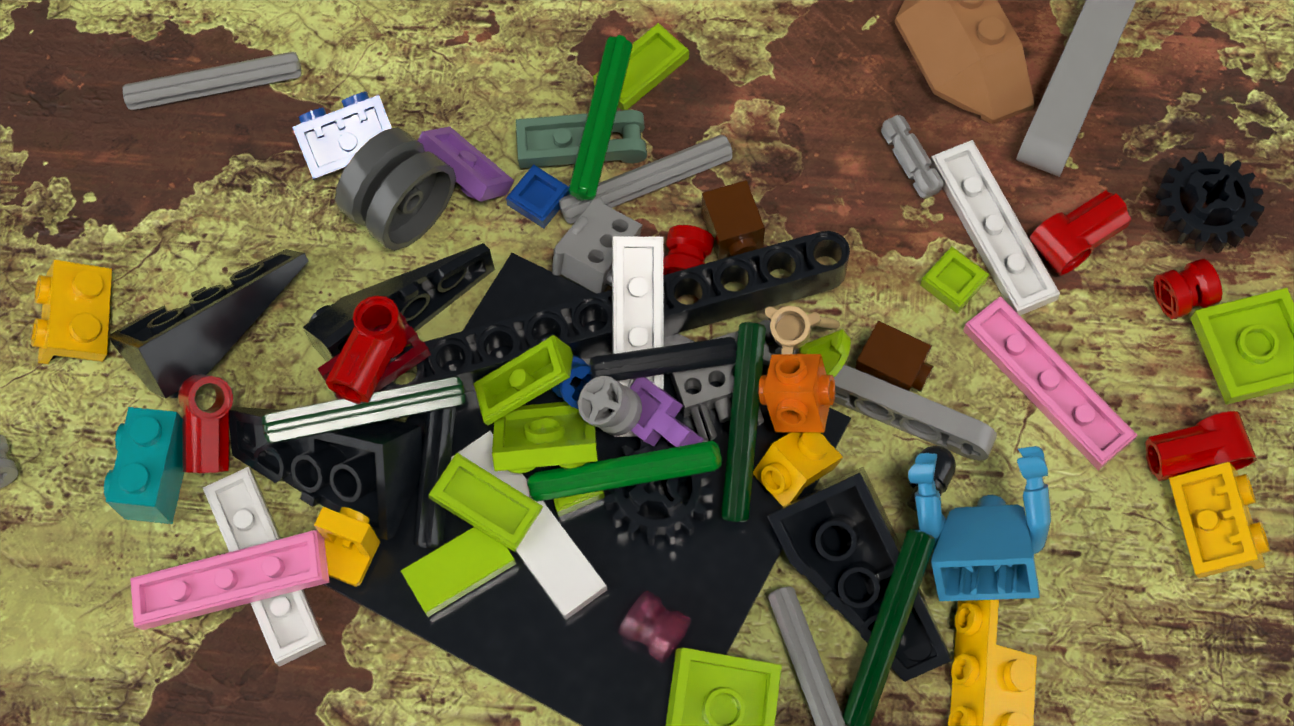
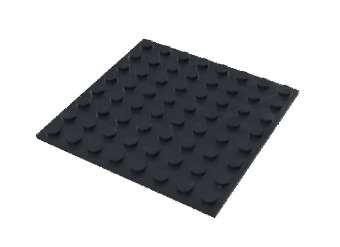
[322,253,851,726]

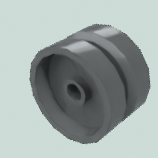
[335,127,456,251]

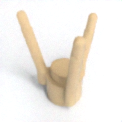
[756,306,840,354]

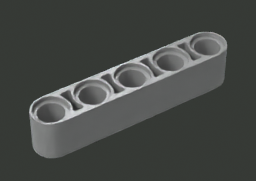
[1016,0,1136,177]

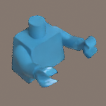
[908,446,1051,602]

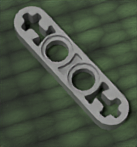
[834,364,997,461]

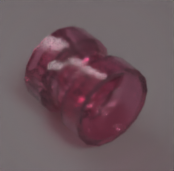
[619,590,691,663]

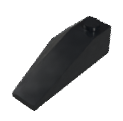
[303,243,495,362]
[108,249,309,399]
[229,407,422,540]

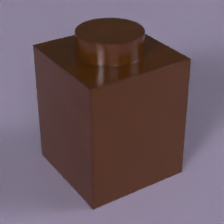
[702,180,765,260]
[855,320,934,392]

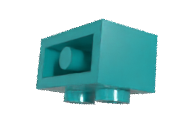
[104,407,184,524]

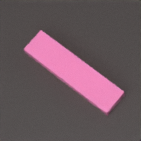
[963,296,1138,471]
[130,530,330,630]

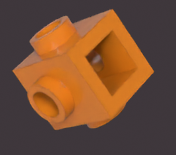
[759,354,835,433]

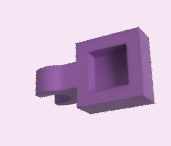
[630,377,704,447]

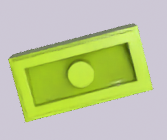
[473,335,573,425]

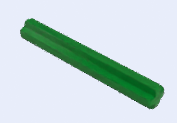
[569,35,633,201]
[528,441,722,502]

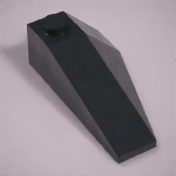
[767,467,952,682]

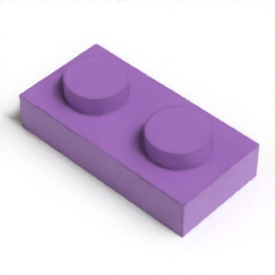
[418,127,514,201]

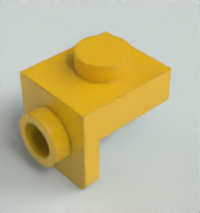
[753,432,843,506]
[314,507,380,587]

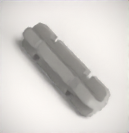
[881,115,943,199]

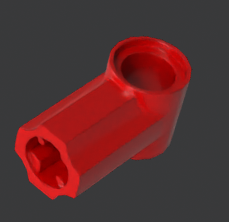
[1029,190,1132,276]
[326,295,407,404]
[178,374,233,473]
[1145,411,1257,481]

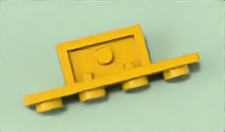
[948,599,1037,726]

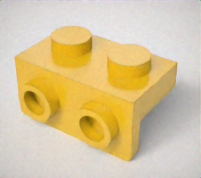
[31,260,112,364]

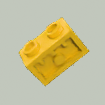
[1169,462,1270,578]

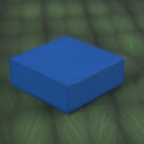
[506,164,570,229]

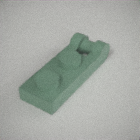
[516,110,647,168]

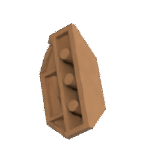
[895,0,1035,124]

